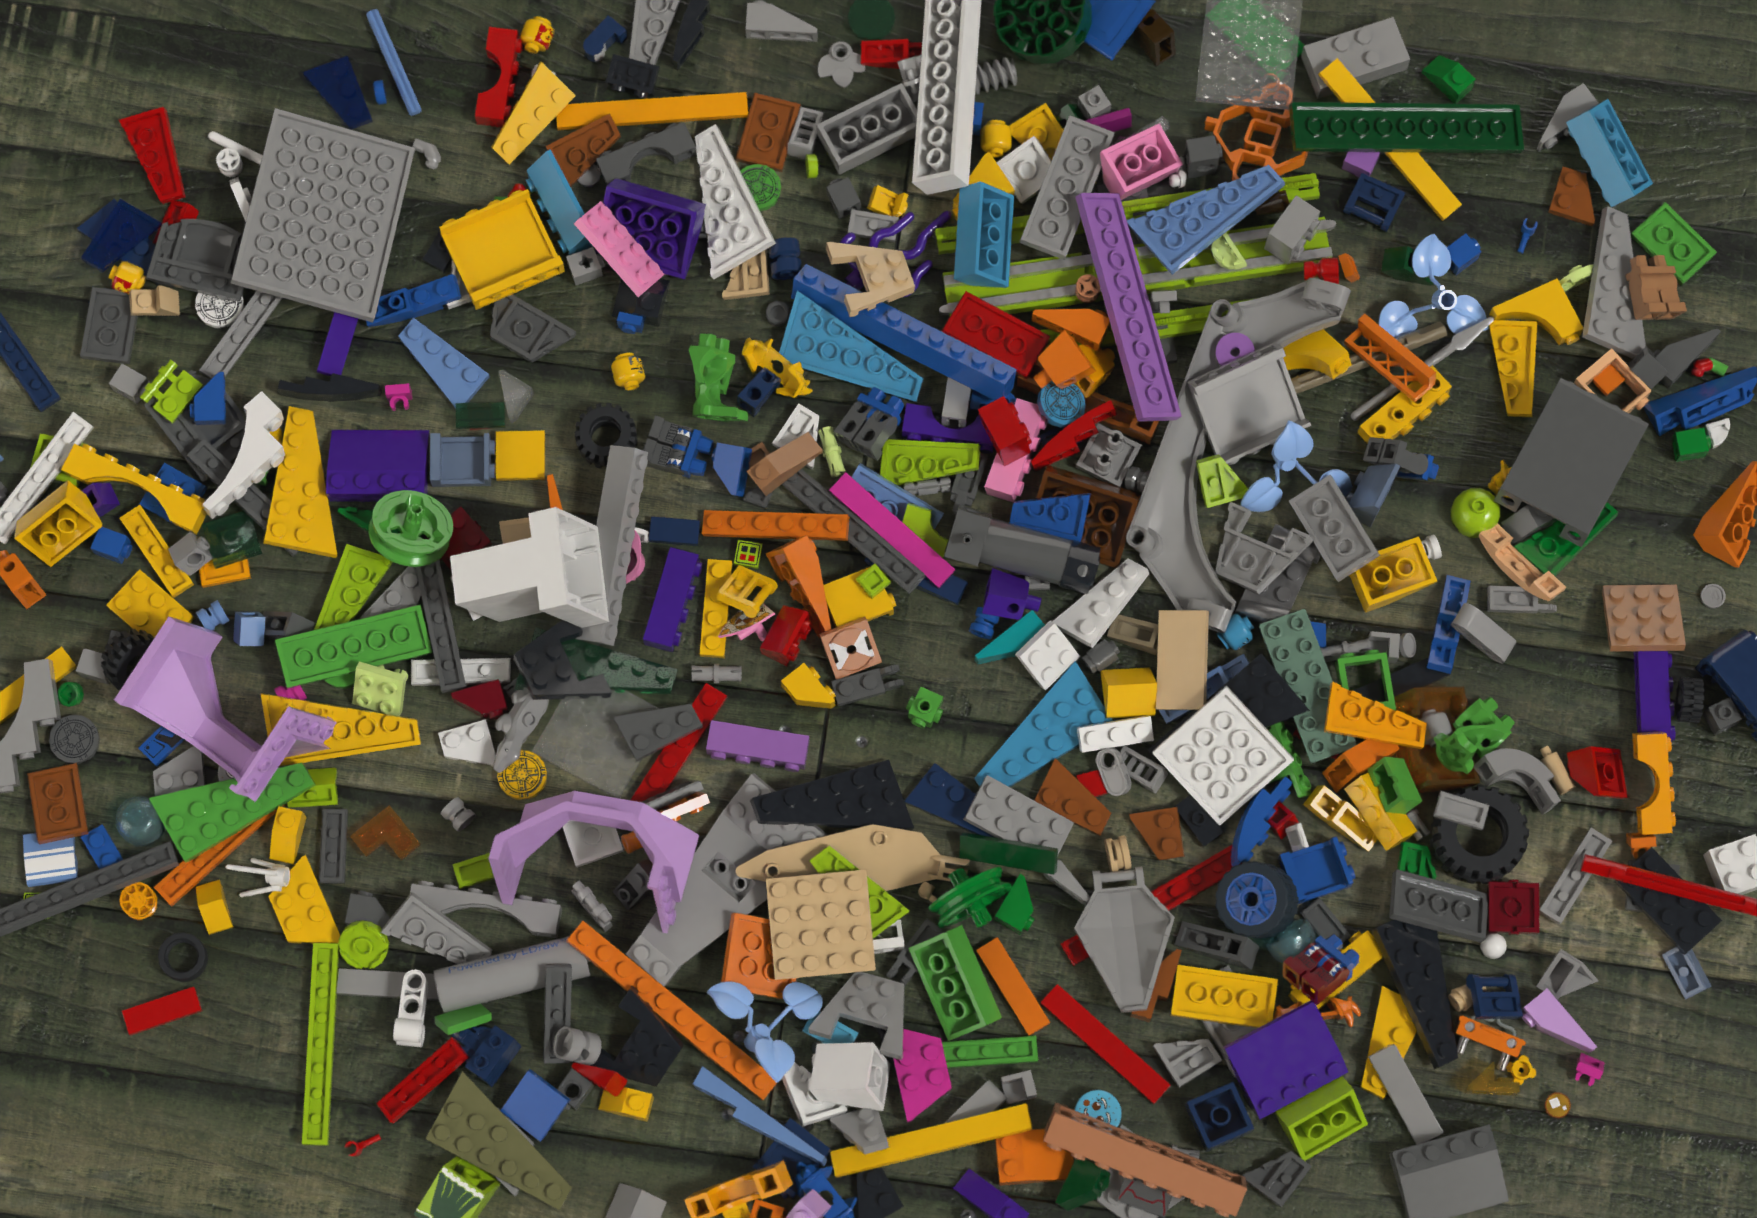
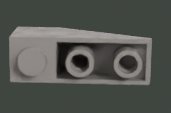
[1537,83,1599,152]

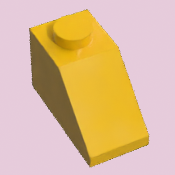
[269,806,306,865]
[598,1087,654,1122]

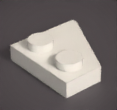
[772,403,819,469]
[438,719,496,767]

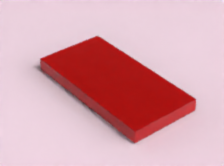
[941,291,1050,379]

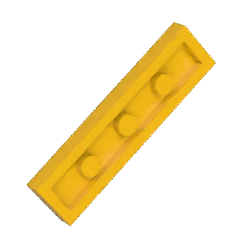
[120,505,194,598]
[700,559,733,658]

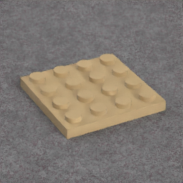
[766,870,876,980]

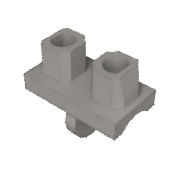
[898,55,921,102]

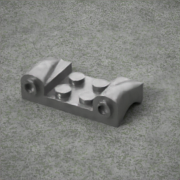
[1235,524,1321,624]

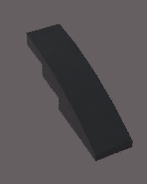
[673,0,710,71]
[277,373,382,402]

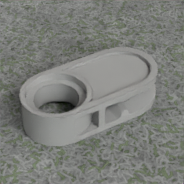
[1096,748,1132,796]

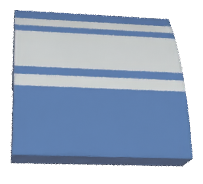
[23,833,78,887]

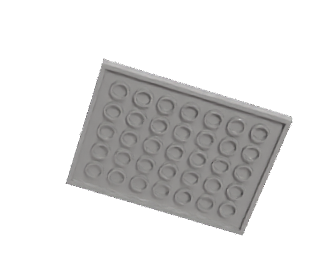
[231,108,415,322]

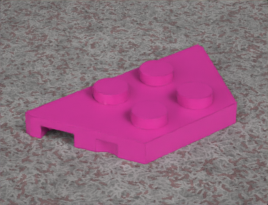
[893,1029,952,1123]

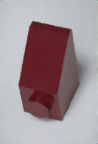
[451,679,509,720]

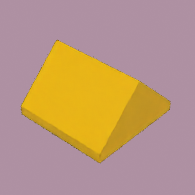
[1101,668,1157,718]

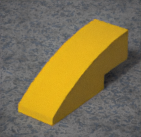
[1303,785,1378,852]

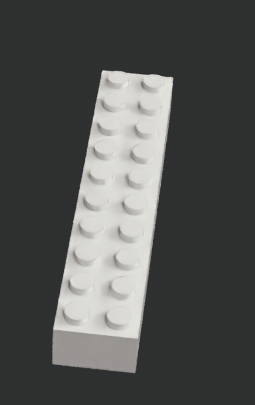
[912,0,981,195]

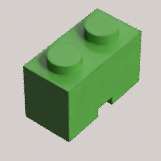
[1367,756,1422,814]

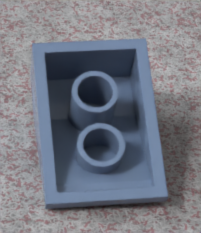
[1346,464,1400,528]

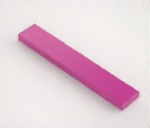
[829,472,955,588]

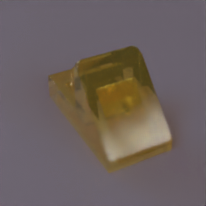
[1465,1061,1520,1096]

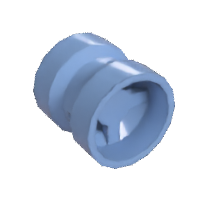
[196,600,229,631]

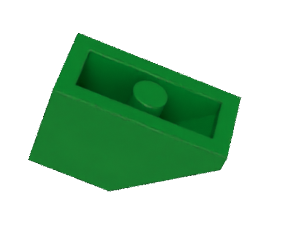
[1422,55,1476,104]
[994,874,1035,935]

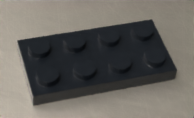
[1614,847,1722,955]

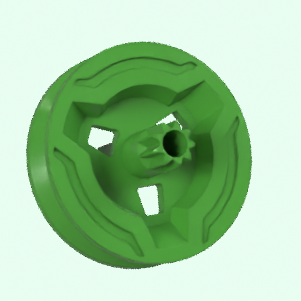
[368,490,453,567]

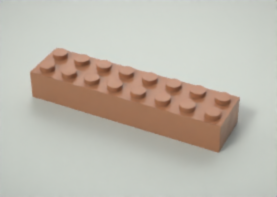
[1044,1102,1247,1217]

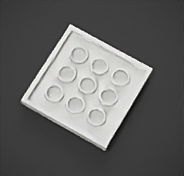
[1152,685,1294,826]

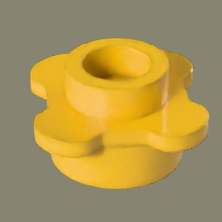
[1506,1055,1536,1085]

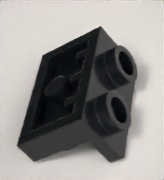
[606,54,660,99]

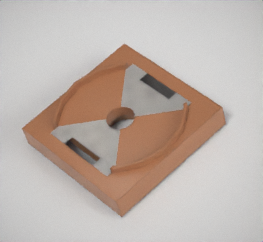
[819,617,882,680]

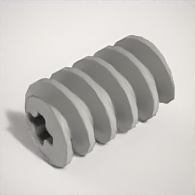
[975,57,1017,95]

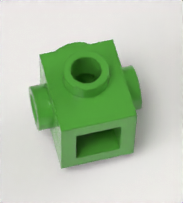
[906,687,944,728]

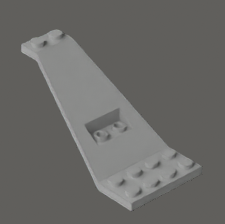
[626,773,828,986]

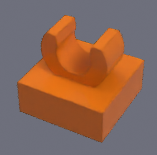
[1626,833,1656,859]

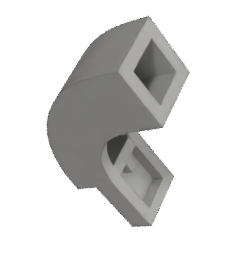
[1473,748,1561,815]

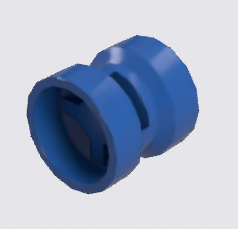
[969,607,1000,640]

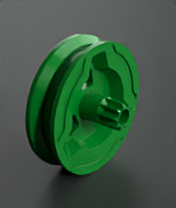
[928,867,1012,928]

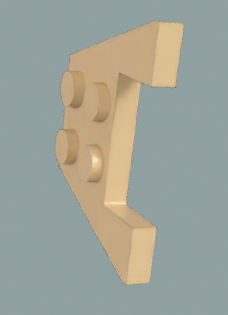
[826,242,915,317]

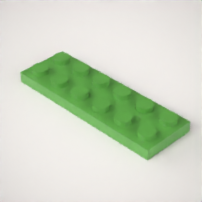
[275,605,432,689]

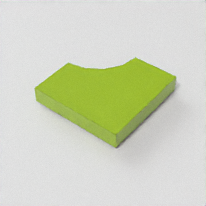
[902,503,949,558]

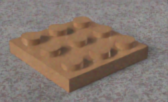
[1602,585,1686,652]

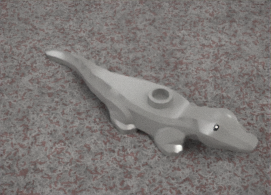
[493,640,580,773]

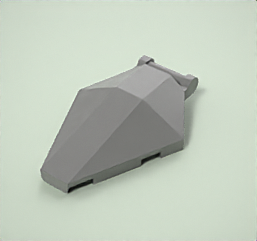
[1074,866,1175,1013]

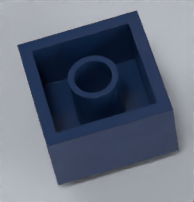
[1185,1082,1254,1152]

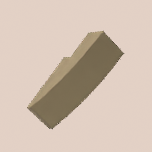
[1107,615,1158,656]

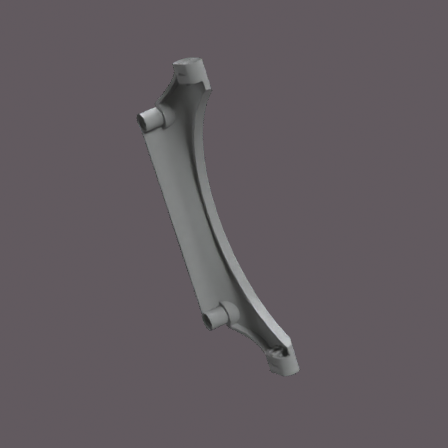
[1126,278,1351,633]

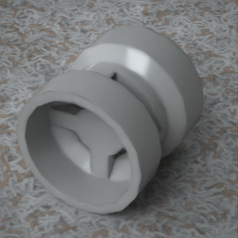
[440,797,476,832]

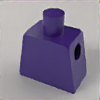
[982,568,1041,620]

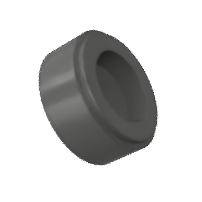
[766,301,790,327]

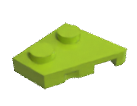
[1196,454,1248,508]

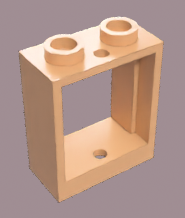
[1574,348,1651,413]

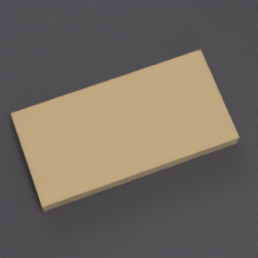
[1156,610,1209,710]

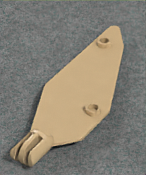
[736,824,970,891]

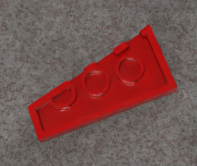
[119,107,186,204]

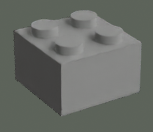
[1264,195,1321,264]

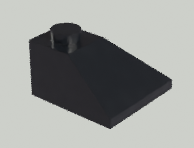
[612,278,670,327]

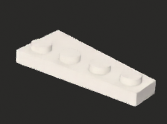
[1052,558,1149,648]

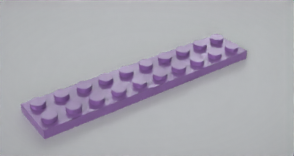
[1075,193,1182,421]

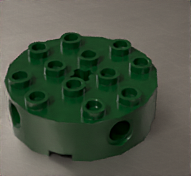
[994,0,1092,65]

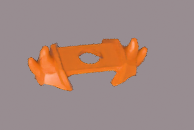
[1273,996,1361,1027]

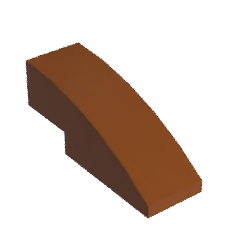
[1130,949,1182,1023]

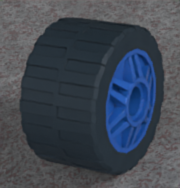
[1215,861,1299,939]

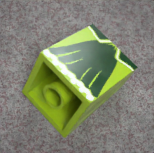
[413,1156,501,1218]

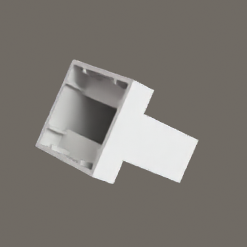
[450,507,609,628]

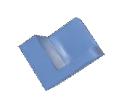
[233,612,265,646]

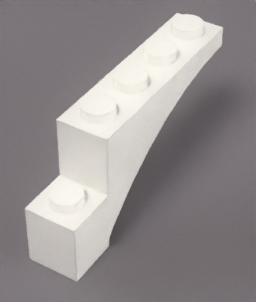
[203,391,285,519]

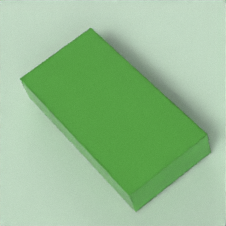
[435,1004,492,1035]

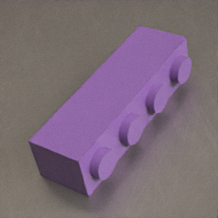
[706,720,810,772]

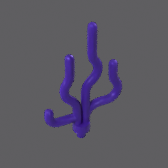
[840,210,952,298]

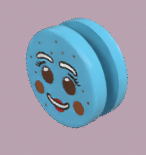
[1074,1090,1121,1127]

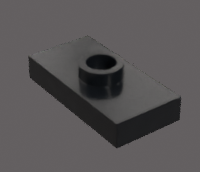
[422,220,452,273]
[1174,795,1224,848]

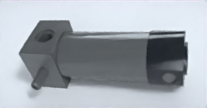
[944,504,1101,594]

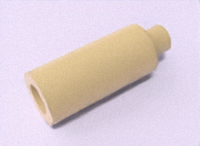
[1540,746,1576,795]

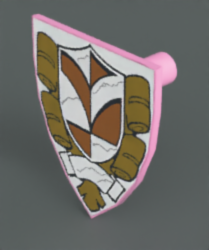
[718,604,775,641]

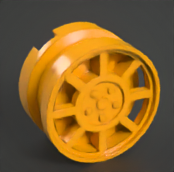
[120,882,158,920]

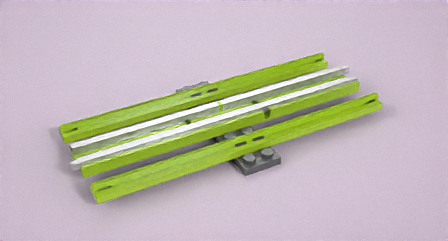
[935,173,1336,364]

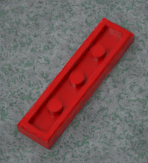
[376,1037,469,1124]

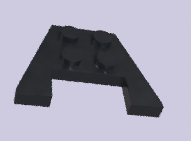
[514,620,612,700]
[589,985,684,1087]

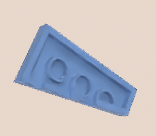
[398,318,490,414]
[840,463,944,529]

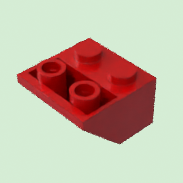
[760,605,812,666]

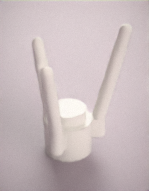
[226,858,290,897]

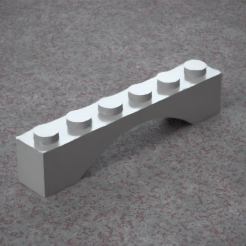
[410,881,562,938]

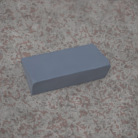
[1662,947,1711,1000]

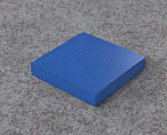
[501,1069,570,1141]

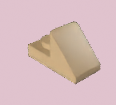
[129,285,180,316]

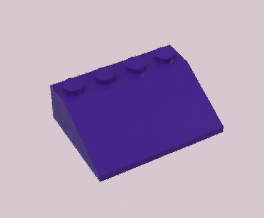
[595,178,706,279]
[326,430,430,502]
[1223,1000,1348,1119]

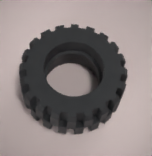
[1430,785,1529,884]

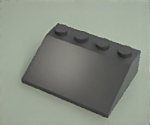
[1389,1124,1509,1218]

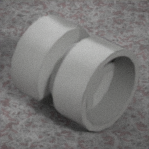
[553,1026,601,1065]

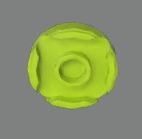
[338,920,389,969]

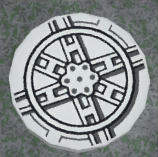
[195,293,244,328]

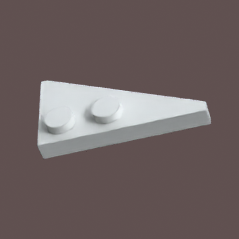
[782,1062,847,1127]

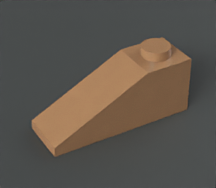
[746,432,823,496]

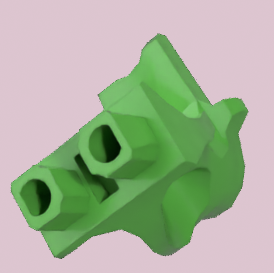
[689,334,748,422]
[1433,697,1515,774]

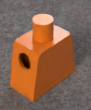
[1033,330,1096,389]
[0,550,46,610]

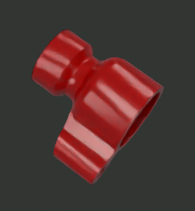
[1304,258,1339,284]

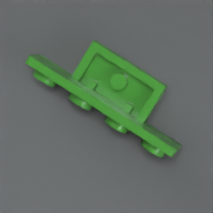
[1268,722,1311,798]

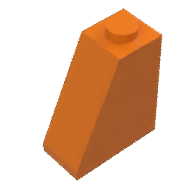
[1322,739,1400,793]

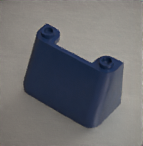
[1695,630,1757,742]

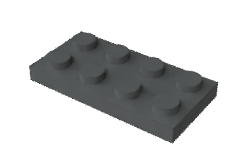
[1389,869,1488,943]

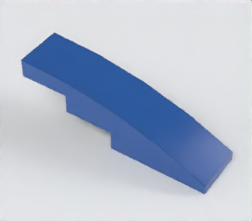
[1426,575,1471,674]

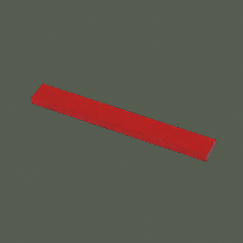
[1061,844,1242,966]

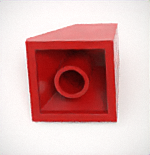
[1567,746,1628,799]

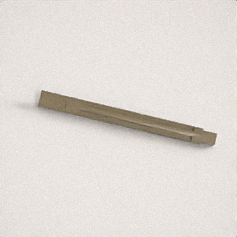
[1291,321,1447,394]

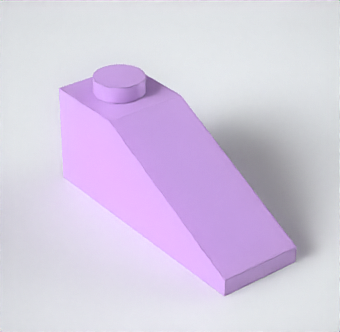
[1522,989,1597,1053]

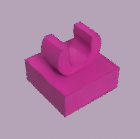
[385,383,412,411]
[1575,1053,1605,1086]

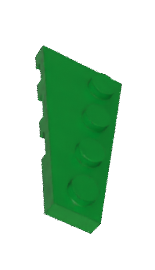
[1514,502,1618,576]

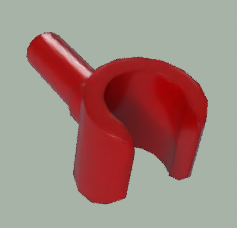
[345,1134,381,1157]

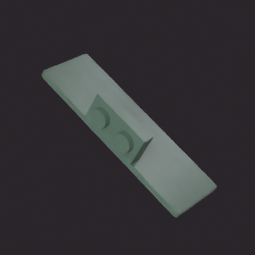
[1259,609,1357,763]

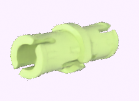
[818,426,846,477]

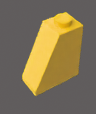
[951,152,1015,221]

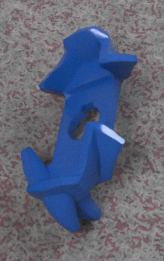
[794,1161,857,1218]

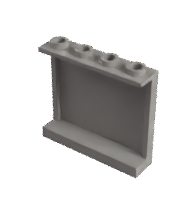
[1187,342,1311,465]

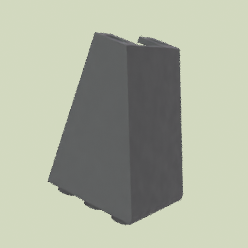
[1494,378,1649,547]

